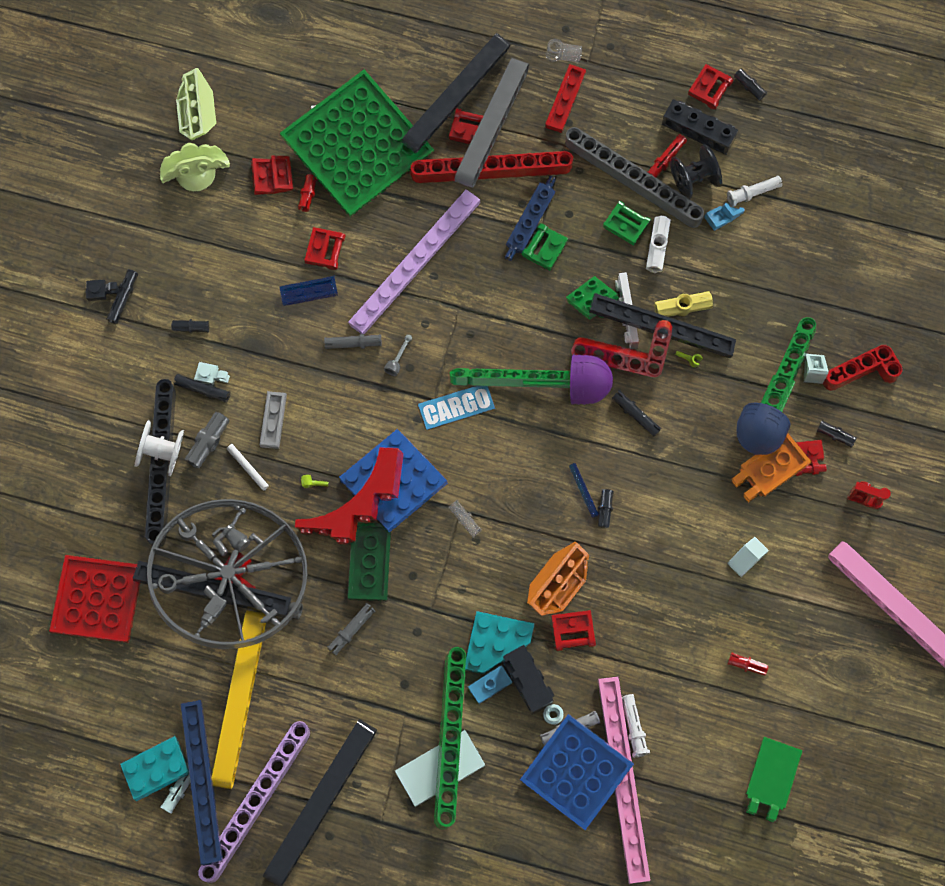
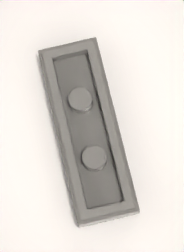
[260,391,287,449]

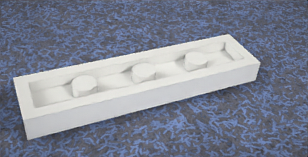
[615,272,639,349]

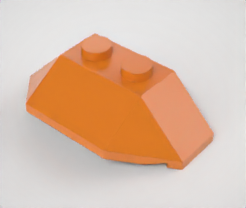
[527,542,589,616]

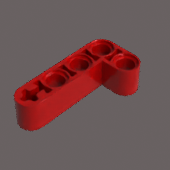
[823,345,902,391]

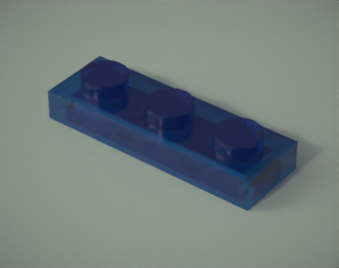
[279,276,338,306]

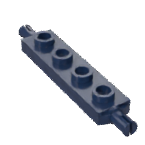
[505,176,556,261]

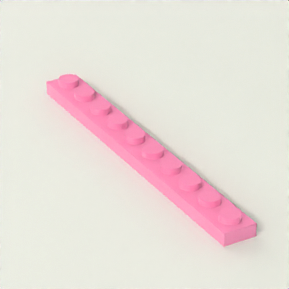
[598,677,650,884]

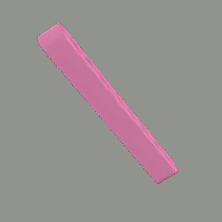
[828,541,945,668]

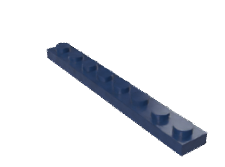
[181,700,223,866]

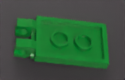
[745,737,803,822]

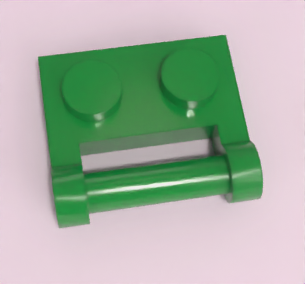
[603,201,651,246]
[522,223,568,271]

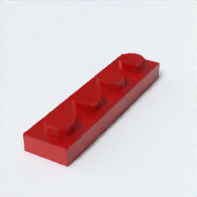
[545,64,586,133]

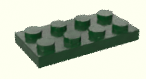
[348,522,391,602]

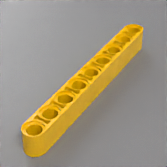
[212,610,266,789]

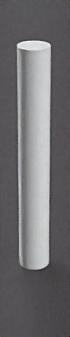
[227,444,269,491]

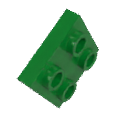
[566,276,619,320]

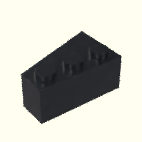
[502,645,555,715]

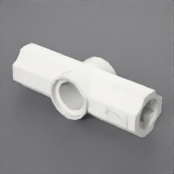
[646,216,671,273]

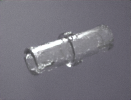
[448,500,482,538]

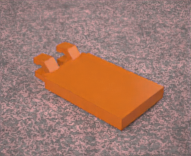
[732,434,811,503]

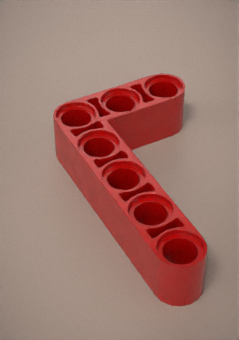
[571,320,672,377]

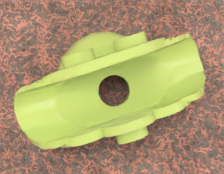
[160,143,230,191]

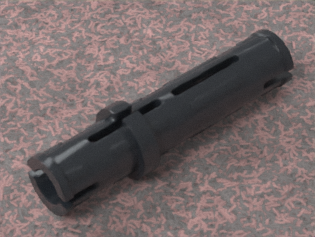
[106,269,139,324]
[173,374,231,403]
[612,390,662,437]

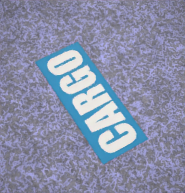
[418,386,495,429]

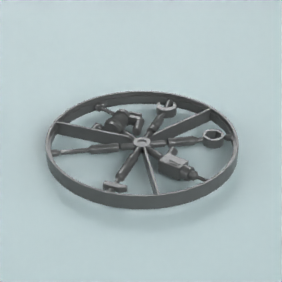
[147,499,307,649]

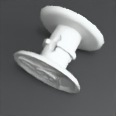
[135,420,184,477]

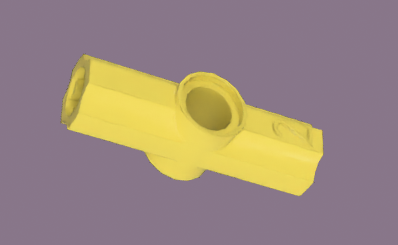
[654,291,713,317]

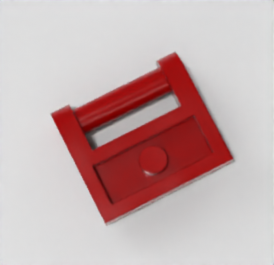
[688,64,733,110]
[449,108,483,144]
[304,227,346,270]
[847,481,891,509]
[551,610,596,651]

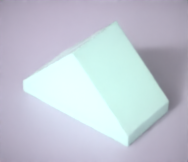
[804,354,828,384]
[727,537,769,577]

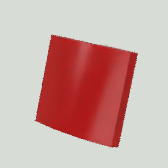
[251,155,293,195]

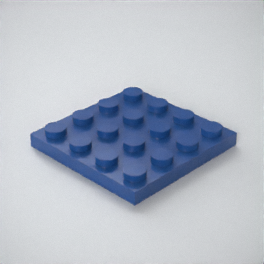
[339,429,448,532]
[520,714,634,830]

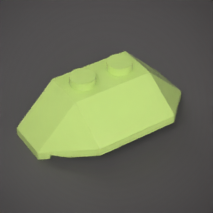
[176,68,216,140]

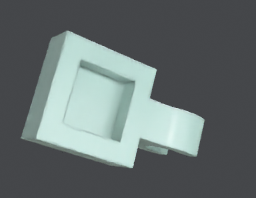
[194,362,230,385]

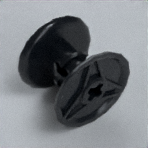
[670,144,723,199]

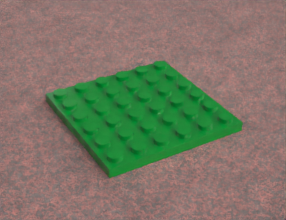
[280,69,434,217]

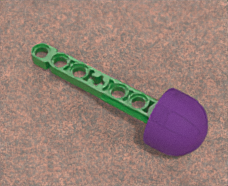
[449,355,613,405]

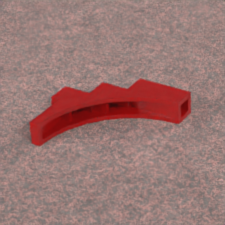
[295,447,404,545]

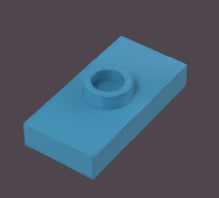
[468,665,512,704]

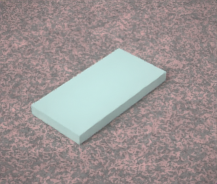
[395,730,485,807]

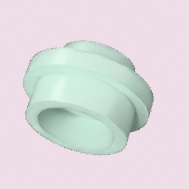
[543,704,563,725]

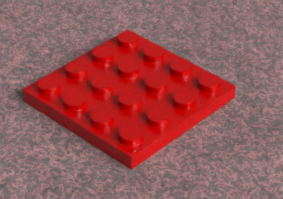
[49,555,140,643]

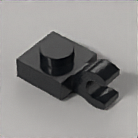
[86,279,119,301]

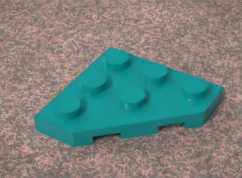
[465,611,534,674]

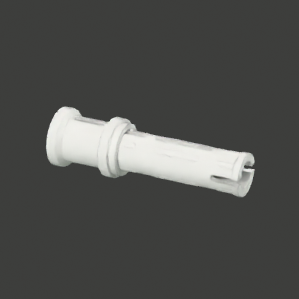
[727,176,782,207]
[622,694,650,757]

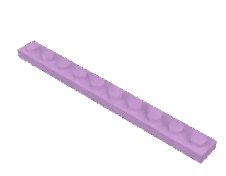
[348,190,480,334]

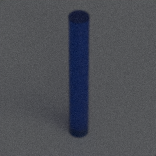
[569,463,599,518]

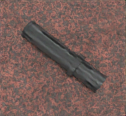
[324,334,382,349]
[327,603,376,656]

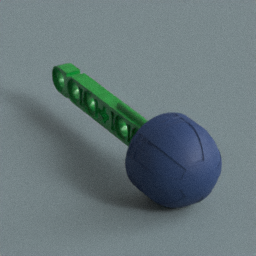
[736,317,816,455]

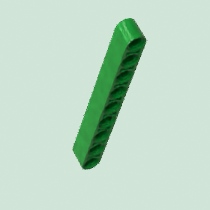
[434,647,466,830]

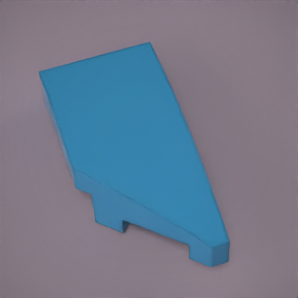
[704,203,745,231]

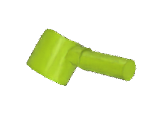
[675,351,703,367]
[301,475,329,488]

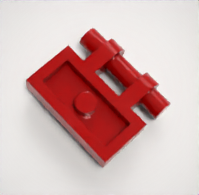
[795,440,827,476]

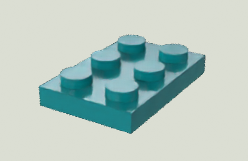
[120,736,189,801]

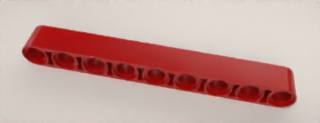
[411,151,573,183]

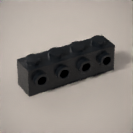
[662,99,738,155]

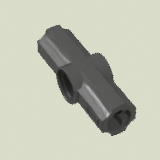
[185,412,230,469]

